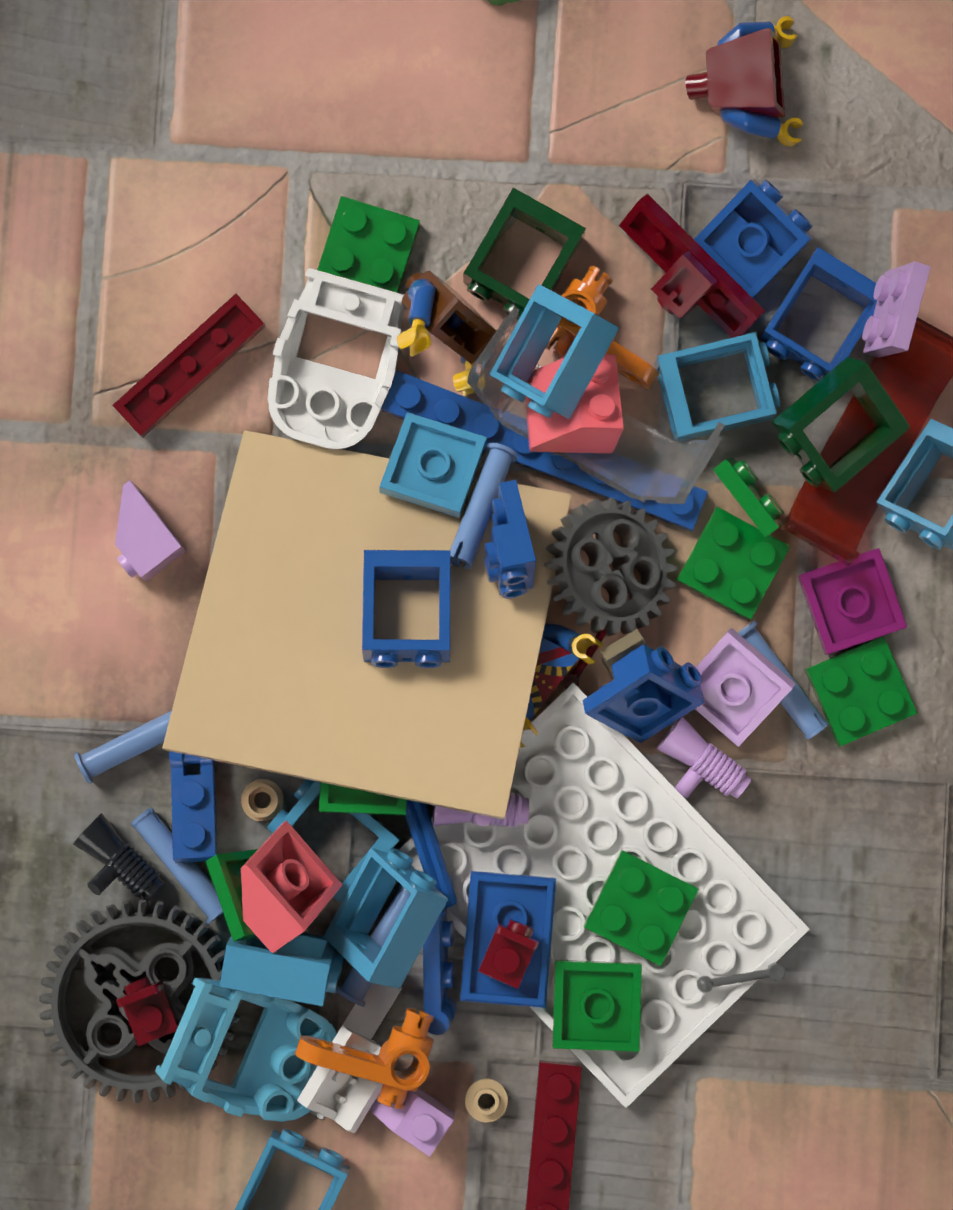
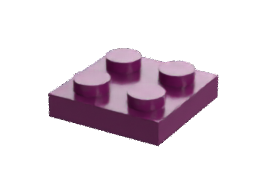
[797,548,907,655]

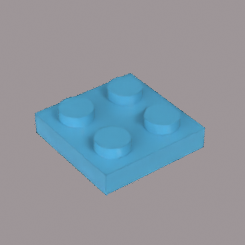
[379,412,487,518]

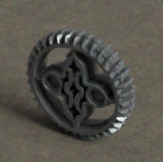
[39,899,242,1103]

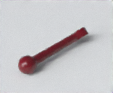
[563,628,607,689]

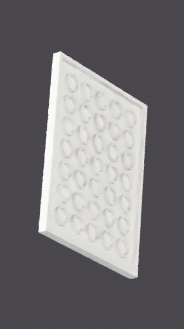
[399,683,810,1108]

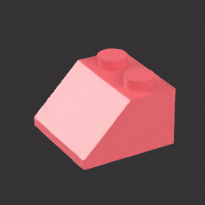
[525,354,624,454]
[241,821,343,953]

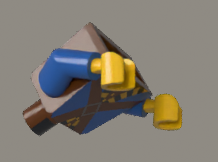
[397,270,500,396]

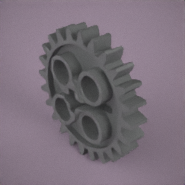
[544,498,677,636]

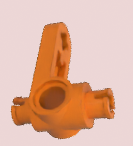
[546,266,659,389]
[295,1008,434,1109]

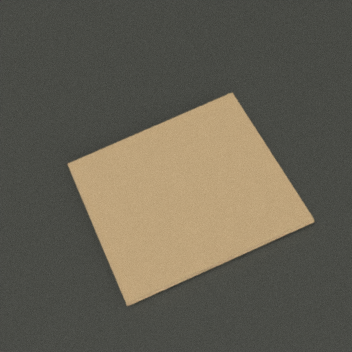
[162,430,572,820]

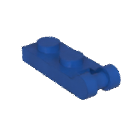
[169,751,218,863]
[423,908,457,1035]

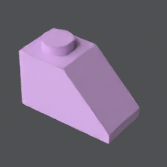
[115,480,187,581]
[369,1088,454,1157]

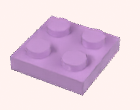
[862,261,931,358]
[695,628,796,747]

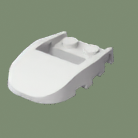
[268,268,404,449]

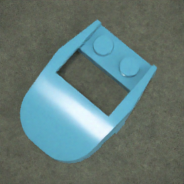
[155,978,337,1122]

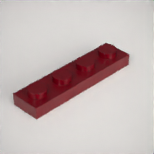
[619,193,765,338]
[112,293,266,438]
[525,1060,582,1210]

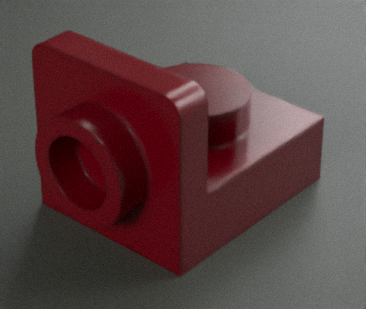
[651,251,718,319]
[478,919,539,989]
[116,977,179,1046]

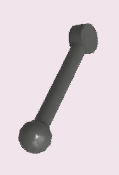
[697,963,785,993]

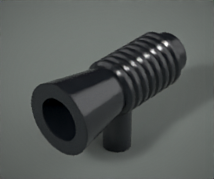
[73,813,165,901]

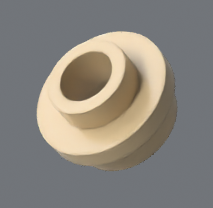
[241,779,284,821]
[465,1078,508,1122]

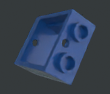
[759,247,877,382]
[362,550,451,668]

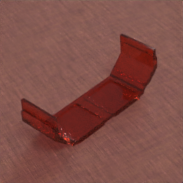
[781,317,953,566]

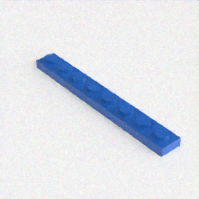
[381,370,708,532]

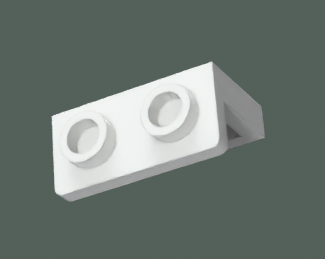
[297,1026,398,1133]

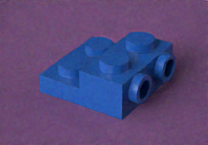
[694,179,814,298]
[484,480,536,599]
[582,644,705,743]

